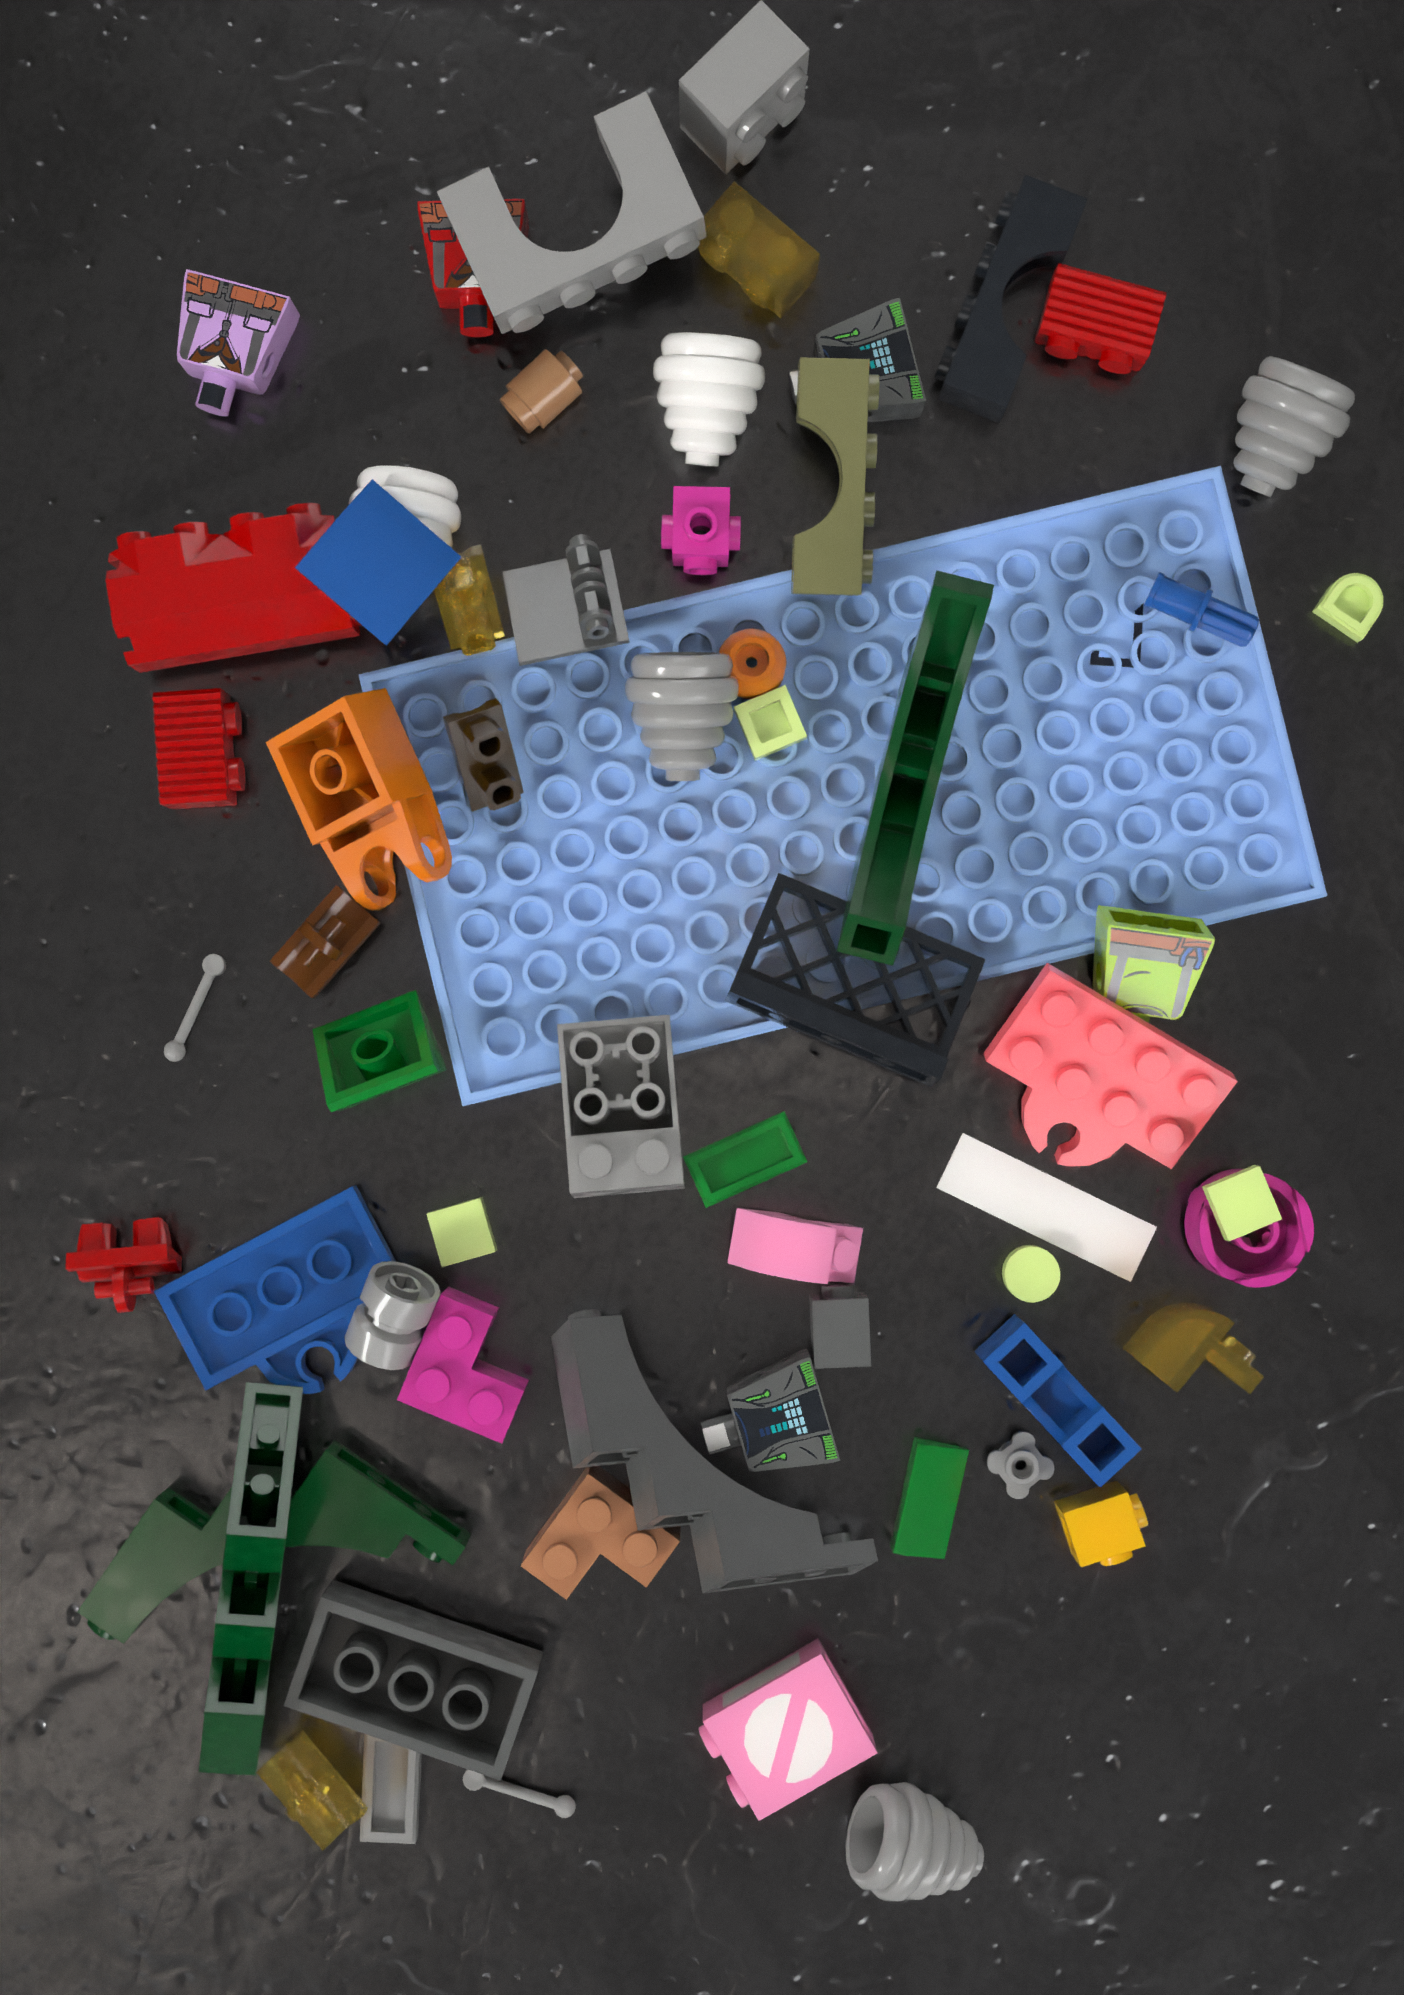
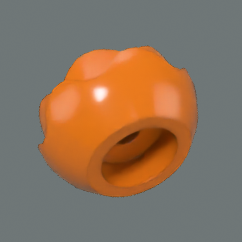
[719,628,787,699]

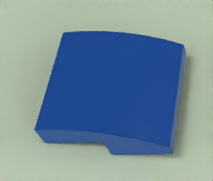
[295,479,462,646]

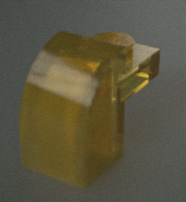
[1123,1303,1264,1394]

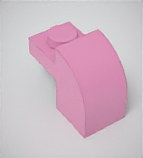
[727,1208,863,1284]

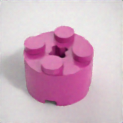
[1184,1169,1314,1288]

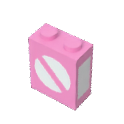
[698,1638,877,1821]

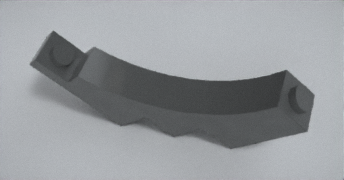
[551,1309,878,1593]

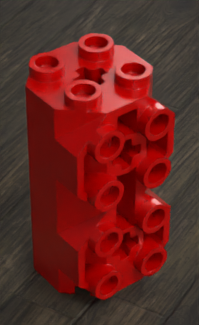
[105,503,362,673]

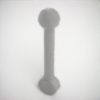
[164,954,227,1062]
[463,1769,576,1818]

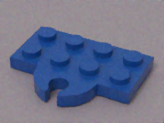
[154,1185,396,1394]

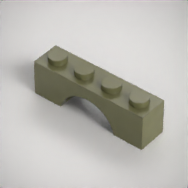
[791,357,880,596]

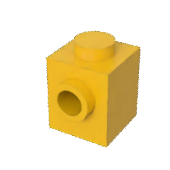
[1054,1481,1148,1567]

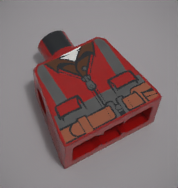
[418,199,529,337]

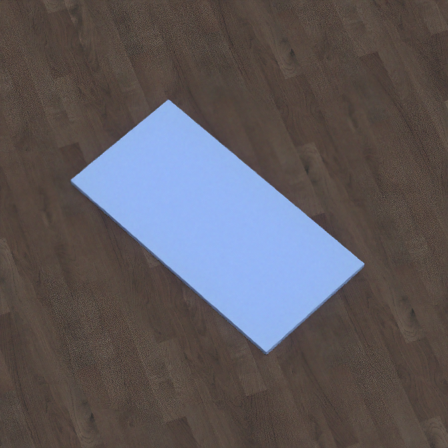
[358,466,1327,1106]

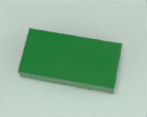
[683,1111,807,1208]

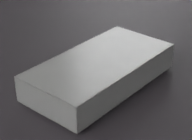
[360,1734,422,1844]

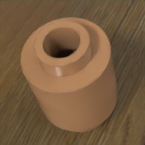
[499,349,583,434]

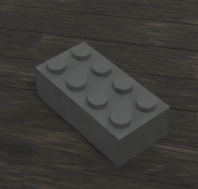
[284,1580,543,1781]

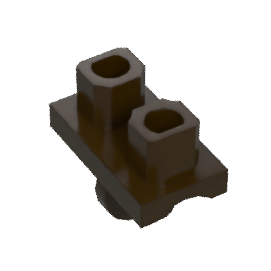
[443,698,524,812]

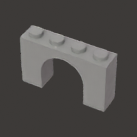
[437,91,707,334]

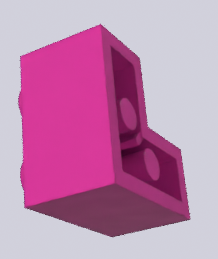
[397,1286,529,1444]

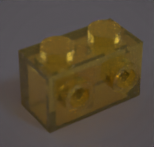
[698,181,820,319]

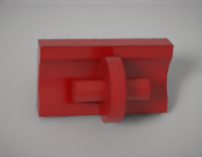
[66,1217,182,1313]

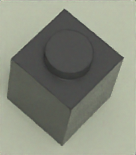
[809,1283,871,1369]

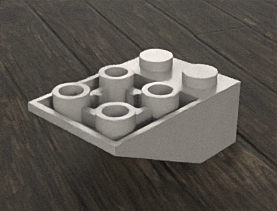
[557,1015,685,1198]

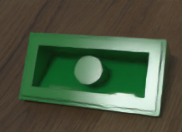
[890,1436,969,1559]

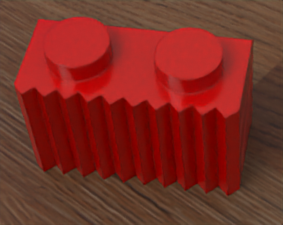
[1034,263,1167,374]
[152,688,246,809]

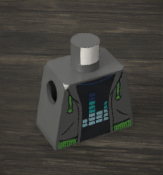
[788,298,926,422]
[701,1349,840,1472]

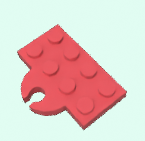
[984,963,1238,1169]

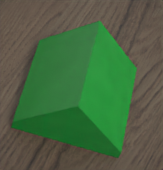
[312,990,447,1112]

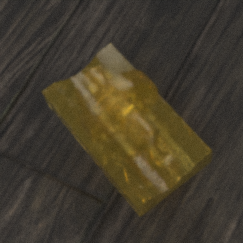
[434,544,505,656]
[256,1730,368,1851]

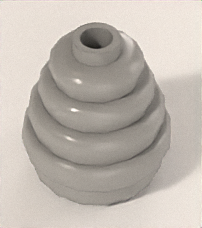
[1233,356,1355,498]
[625,652,739,781]
[845,1782,984,1902]

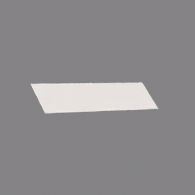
[936,1133,1157,1282]

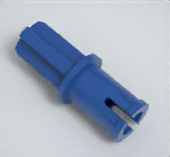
[1144,572,1259,647]

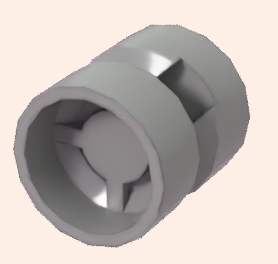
[344,1261,440,1370]

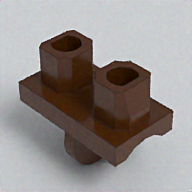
[270,885,381,999]

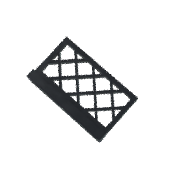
[725,873,986,1087]

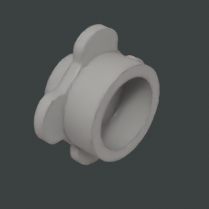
[987,1431,1054,1499]

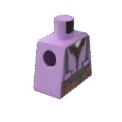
[177,269,300,416]

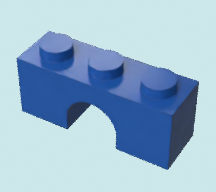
[974,1314,1142,1488]

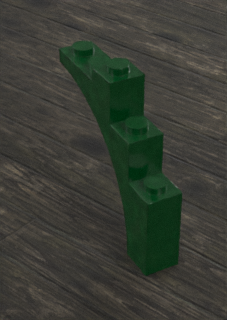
[837,570,994,966]

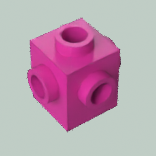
[661,486,741,575]

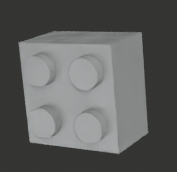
[679,0,810,174]

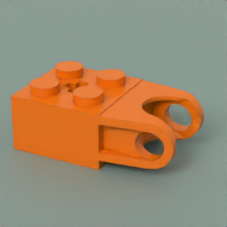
[266,688,452,911]

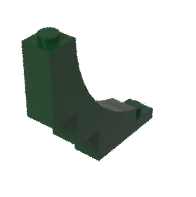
[199,1382,303,1776]
[77,1440,471,1644]

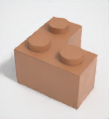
[521,1466,681,1600]

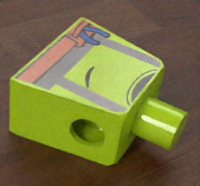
[1093,905,1215,1023]

